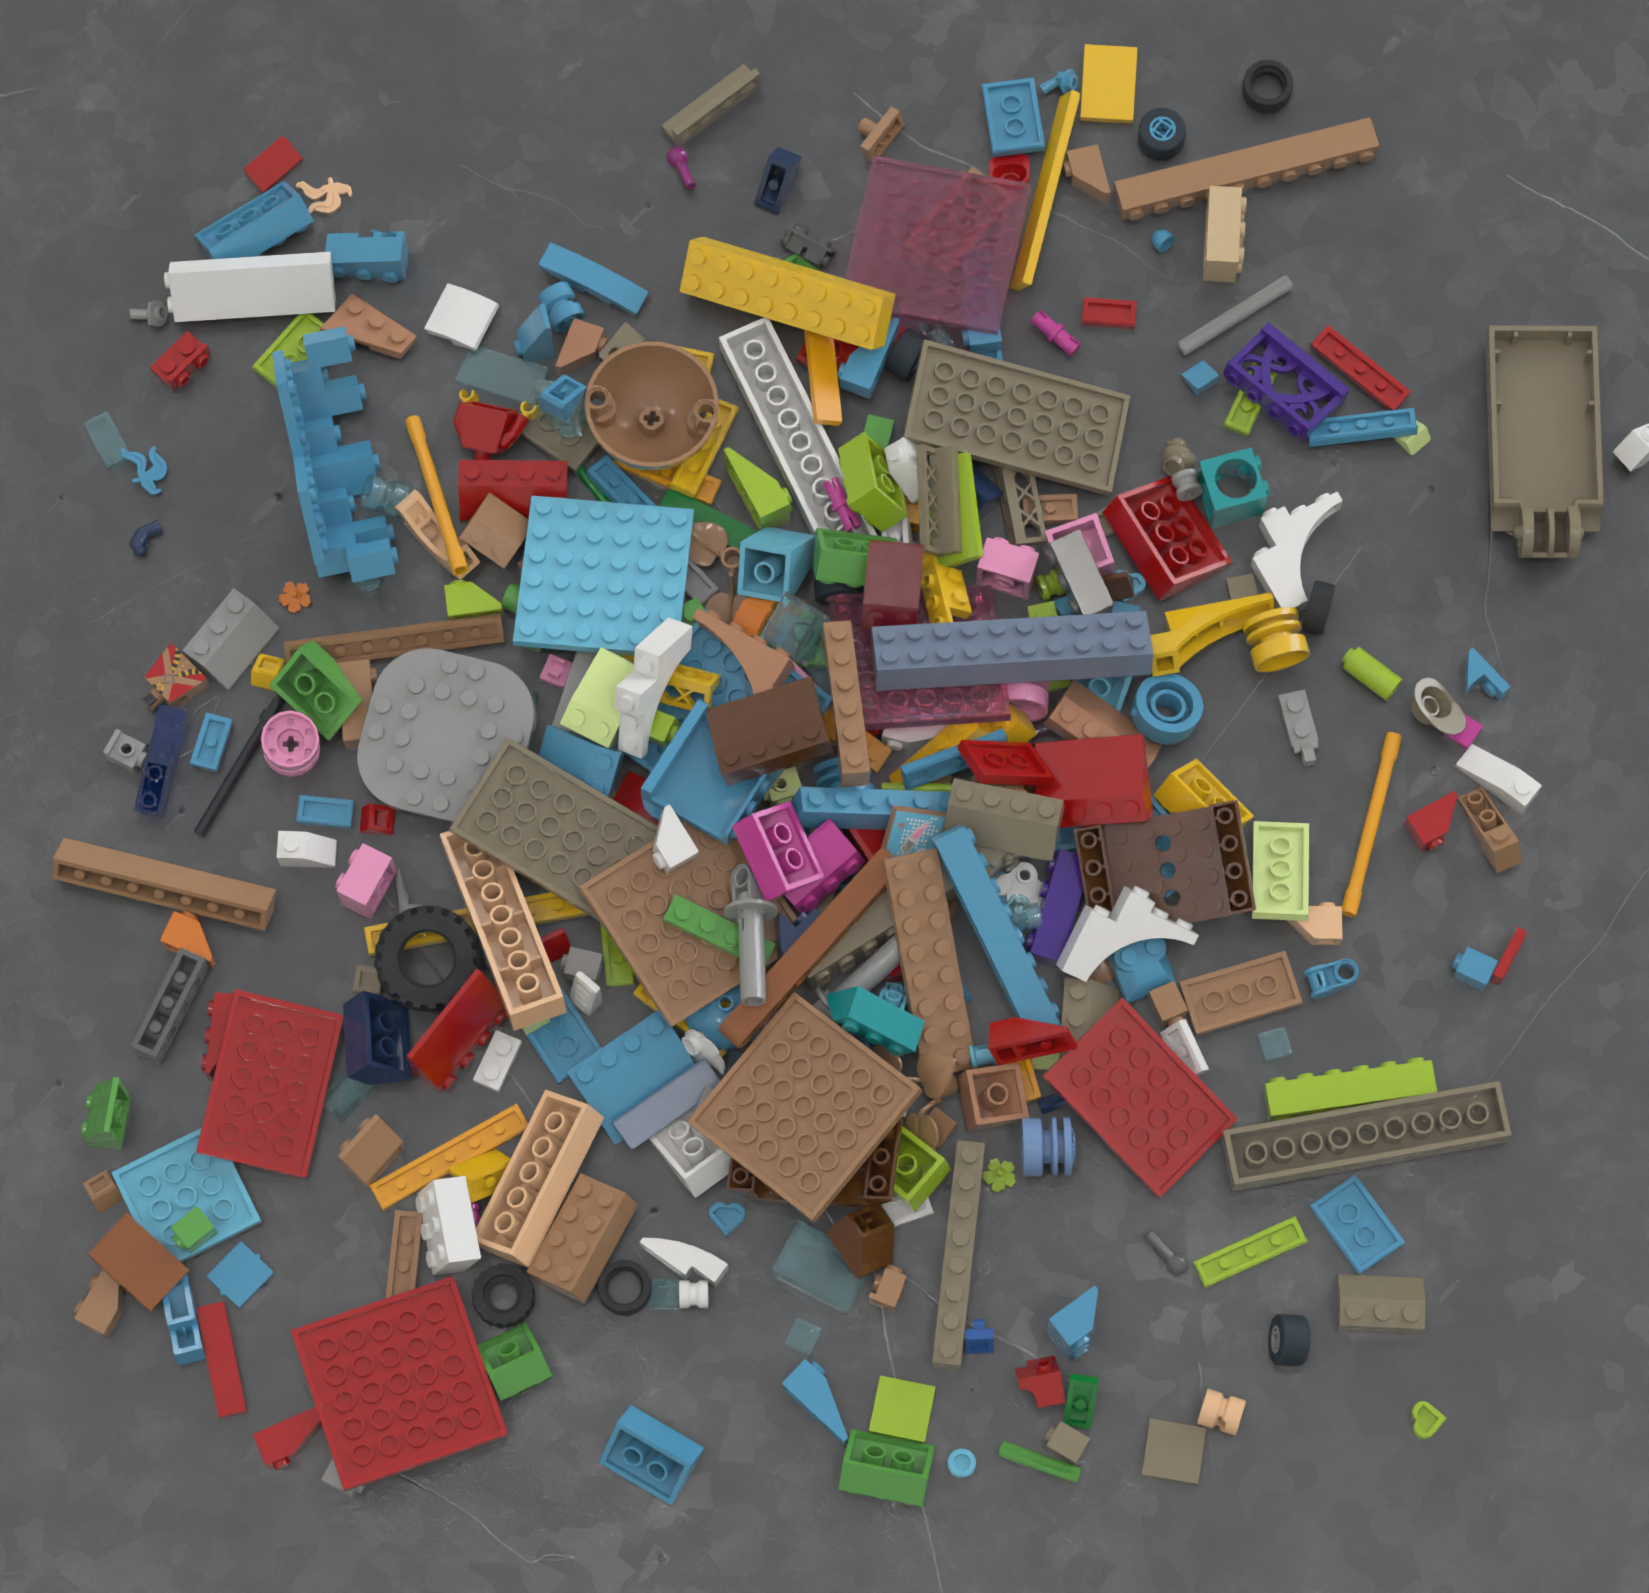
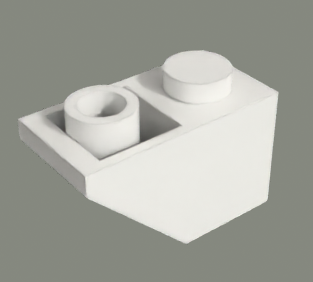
[1613,423,1649,471]

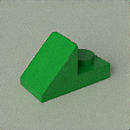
[1063,1373,1099,1430]

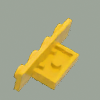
[921,544,972,624]

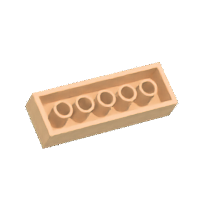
[476,1090,604,1268]

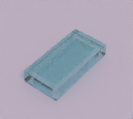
[83,411,129,470]

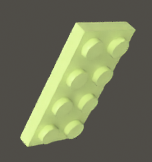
[1252,821,1309,921]

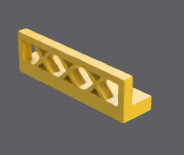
[619,655,721,711]

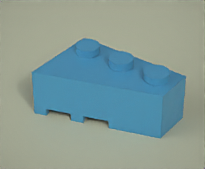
[325,231,409,283]

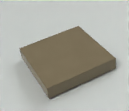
[1141,1418,1206,1485]

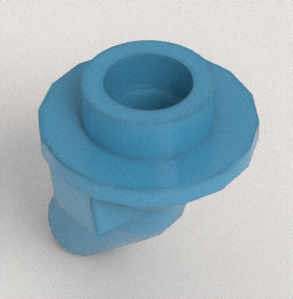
[1040,69,1078,94]

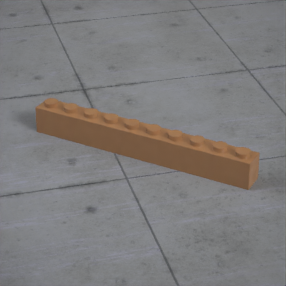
[1113,117,1379,221]

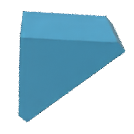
[540,374,587,423]

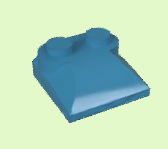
[1107,938,1177,1004]

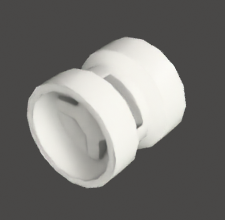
[679,1280,709,1309]

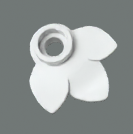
[996,862,1042,915]
[682,1029,725,1075]

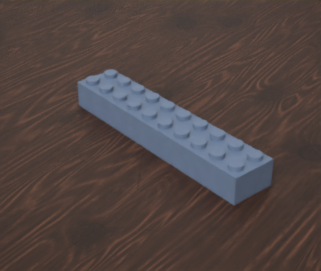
[871,611,1153,691]

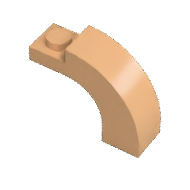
[395,489,480,580]

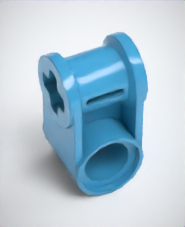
[1303,959,1359,999]

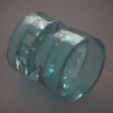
[361,475,409,518]

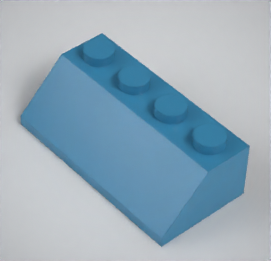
[194,181,314,260]

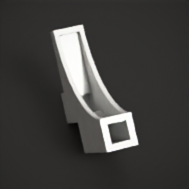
[1251,491,1343,613]
[615,617,692,759]
[1056,886,1199,982]

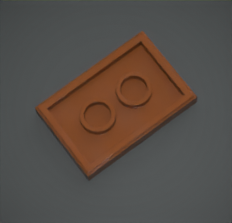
[87,1213,189,1313]

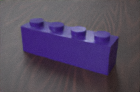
[1023,849,1083,968]

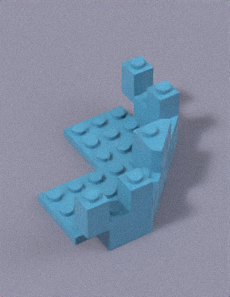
[272,326,399,583]

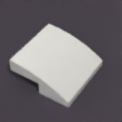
[424,283,499,351]

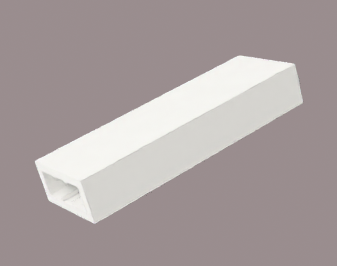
[164,252,336,322]

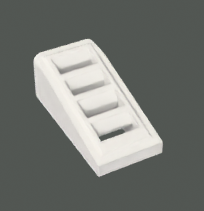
[569,971,603,1016]

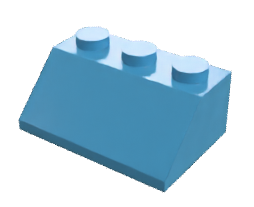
[1046,1286,1098,1361]
[599,1405,704,1506]

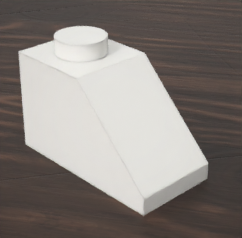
[884,437,931,504]
[652,804,699,874]
[277,831,337,868]

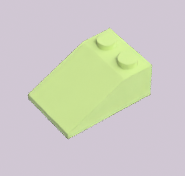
[560,647,634,748]

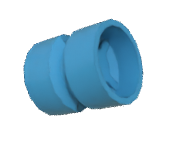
[538,281,585,332]

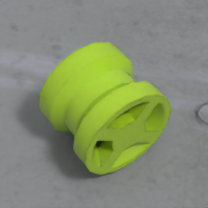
[1035,570,1065,601]

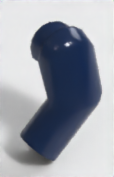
[129,520,163,556]

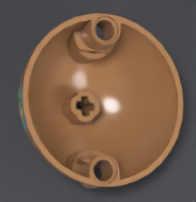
[585,341,719,470]

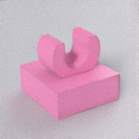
[539,654,573,690]

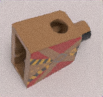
[141,643,210,711]

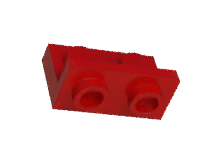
[150,331,211,392]

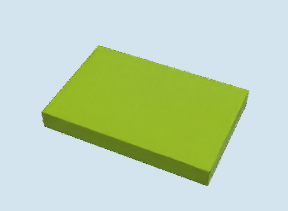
[252,313,324,388]

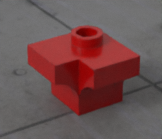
[1015,1355,1066,1408]

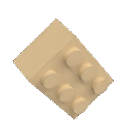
[1203,186,1247,283]

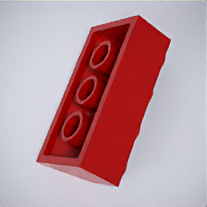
[458,460,569,522]

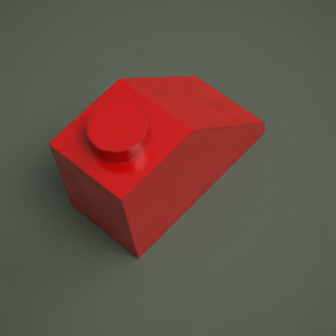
[1404,791,1457,852]

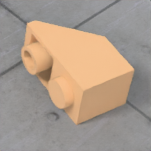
[1286,902,1342,946]

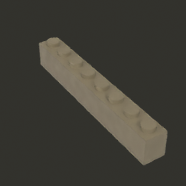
[932,1140,985,1371]

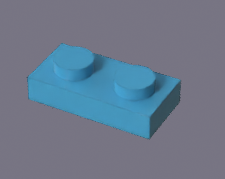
[190,712,233,773]

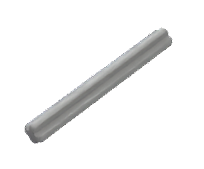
[1178,275,1293,355]

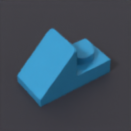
[1464,648,1511,702]

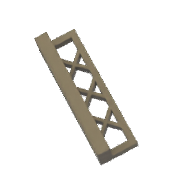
[662,64,761,147]
[916,444,962,557]
[992,465,1047,547]

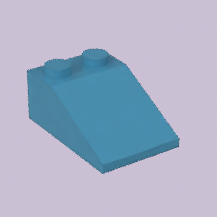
[539,724,625,799]

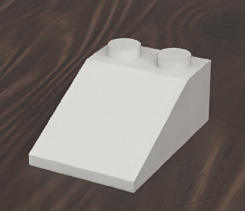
[649,1107,731,1198]

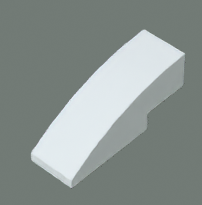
[640,1238,729,1287]

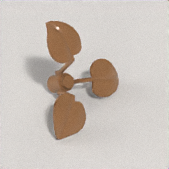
[689,522,747,625]
[872,1045,958,1151]

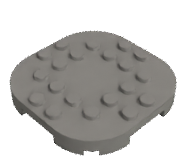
[357,648,537,823]

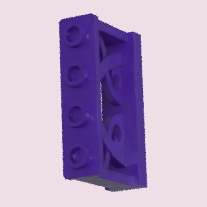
[1223,322,1350,442]

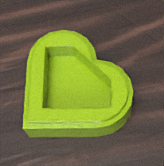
[1411,1401,1447,1440]

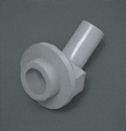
[129,300,168,327]

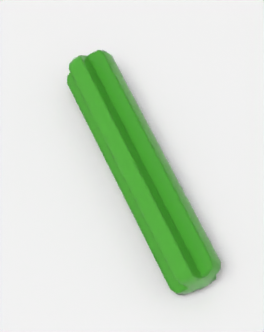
[998,1441,1081,1483]

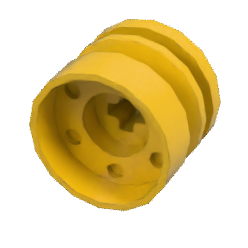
[1242,607,1310,672]

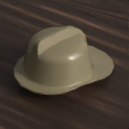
[1411,678,1466,735]

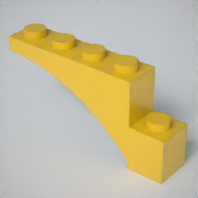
[1150,592,1274,677]
[888,703,1037,783]

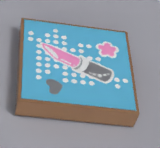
[881,805,946,856]

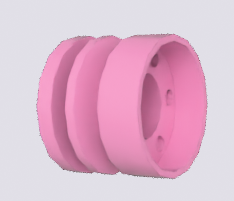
[991,681,1049,722]
[261,711,321,777]

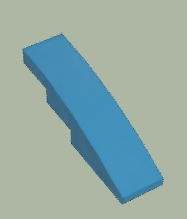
[537,242,648,316]

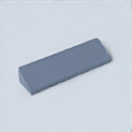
[612,1058,720,1149]

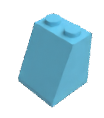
[737,526,815,604]

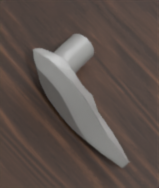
[396,869,422,914]

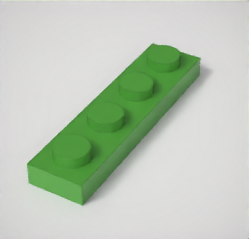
[662,894,776,965]

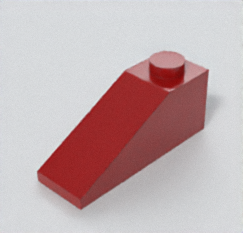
[988,1017,1078,1066]
[253,1406,322,1471]

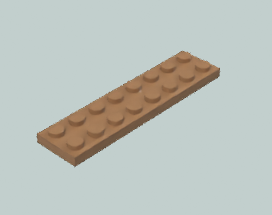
[881,848,973,1072]

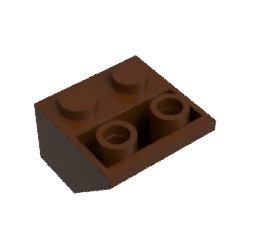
[826,1205,895,1279]

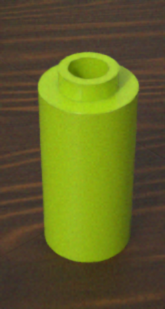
[1342,647,1403,701]

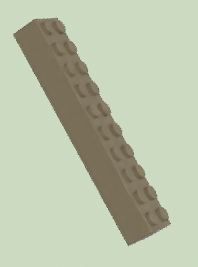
[805,846,1025,990]
[1221,1081,1512,1192]

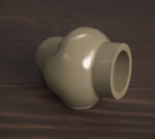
[1162,437,1196,476]

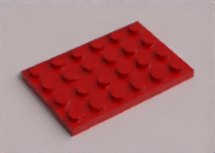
[196,989,344,1179]
[1042,998,1237,1198]

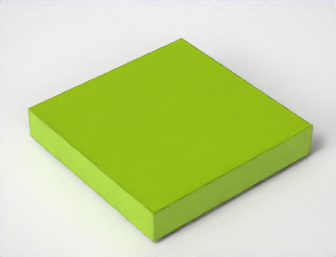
[869,1375,936,1444]

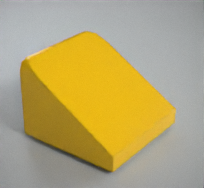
[251,653,286,691]

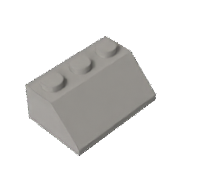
[182,588,280,691]

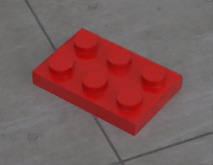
[957,740,1053,786]

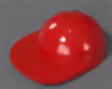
[989,153,1030,196]

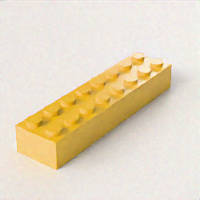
[679,237,896,350]

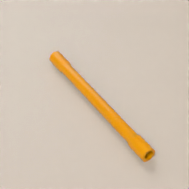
[405,415,468,576]
[1342,732,1402,917]

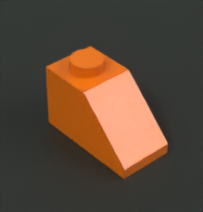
[160,911,216,968]

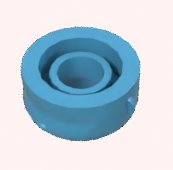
[1130,673,1204,745]

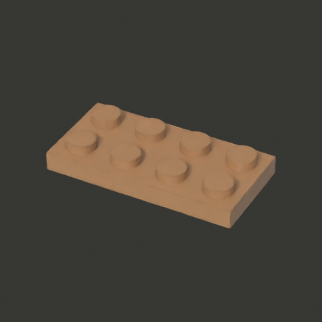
[1179,951,1303,1036]

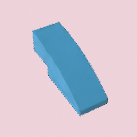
[163,1274,206,1366]

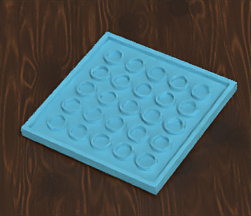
[513,496,694,656]

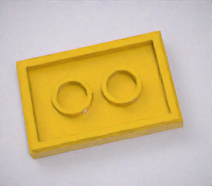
[1080,44,1137,124]

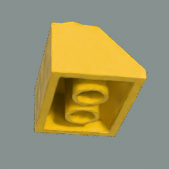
[1153,759,1254,828]

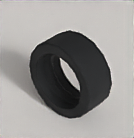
[1242,60,1293,113]
[1302,580,1335,635]
[597,1260,652,1316]

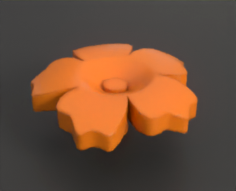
[278,581,311,614]

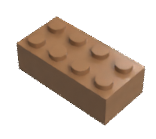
[527,1173,638,1304]

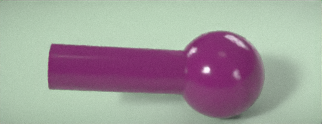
[667,147,696,190]

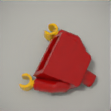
[453,389,539,460]

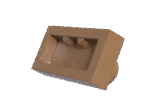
[858,107,905,164]

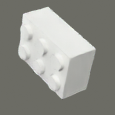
[416,1176,481,1276]

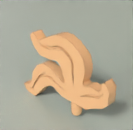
[296,177,353,215]

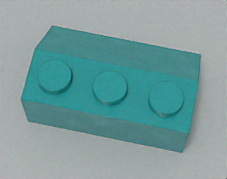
[826,986,925,1056]

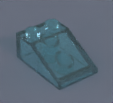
[772,1220,869,1314]

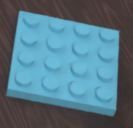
[111,1128,262,1263]

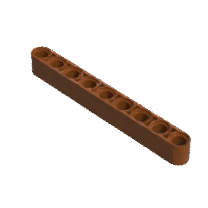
[718,847,894,1049]

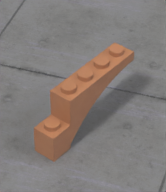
[692,608,795,694]

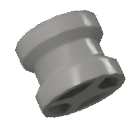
[1171,468,1203,501]

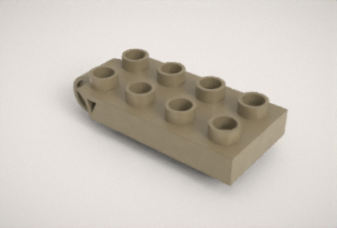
[1485,325,1604,559]

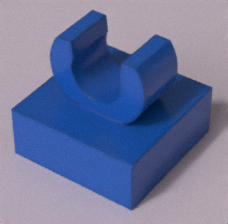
[965,1319,994,1354]

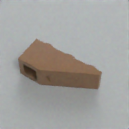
[1458,787,1522,873]
[74,1269,123,1339]

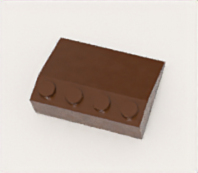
[706,676,834,786]

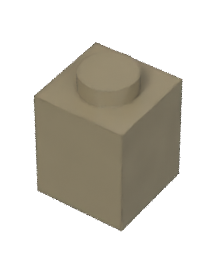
[1044,1421,1090,1466]

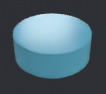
[947,1449,976,1478]

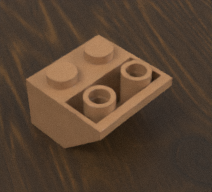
[338,1114,406,1189]

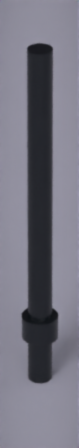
[194,693,285,837]

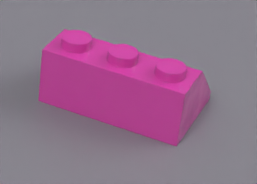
[732,801,825,901]
[785,819,866,914]

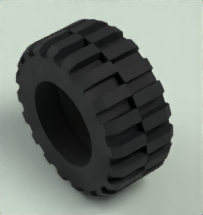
[374,906,482,1012]

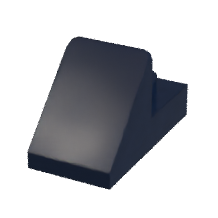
[775,908,821,959]

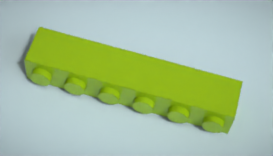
[1263,1057,1437,1122]

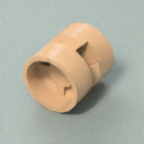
[1197,1389,1246,1436]

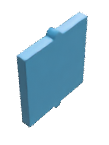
[206,1241,274,1308]

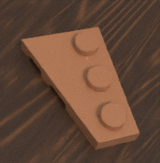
[320,294,417,359]

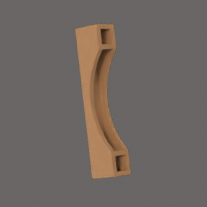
[822,620,870,787]

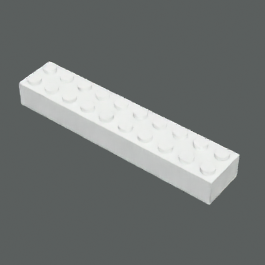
[719,318,877,536]

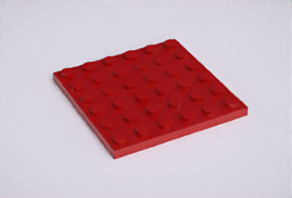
[291,1276,508,1492]

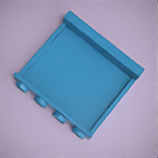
[641,699,782,846]

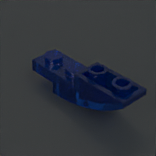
[134,704,187,817]

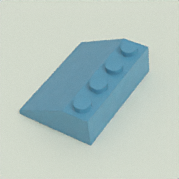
[567,1010,695,1146]

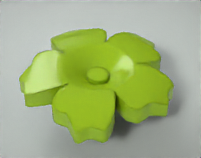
[982,1158,1016,1193]

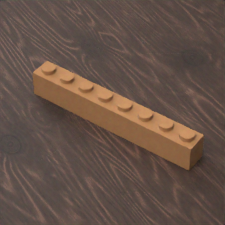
[52,838,276,931]

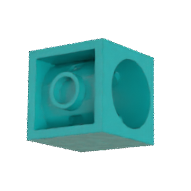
[1197,447,1270,529]

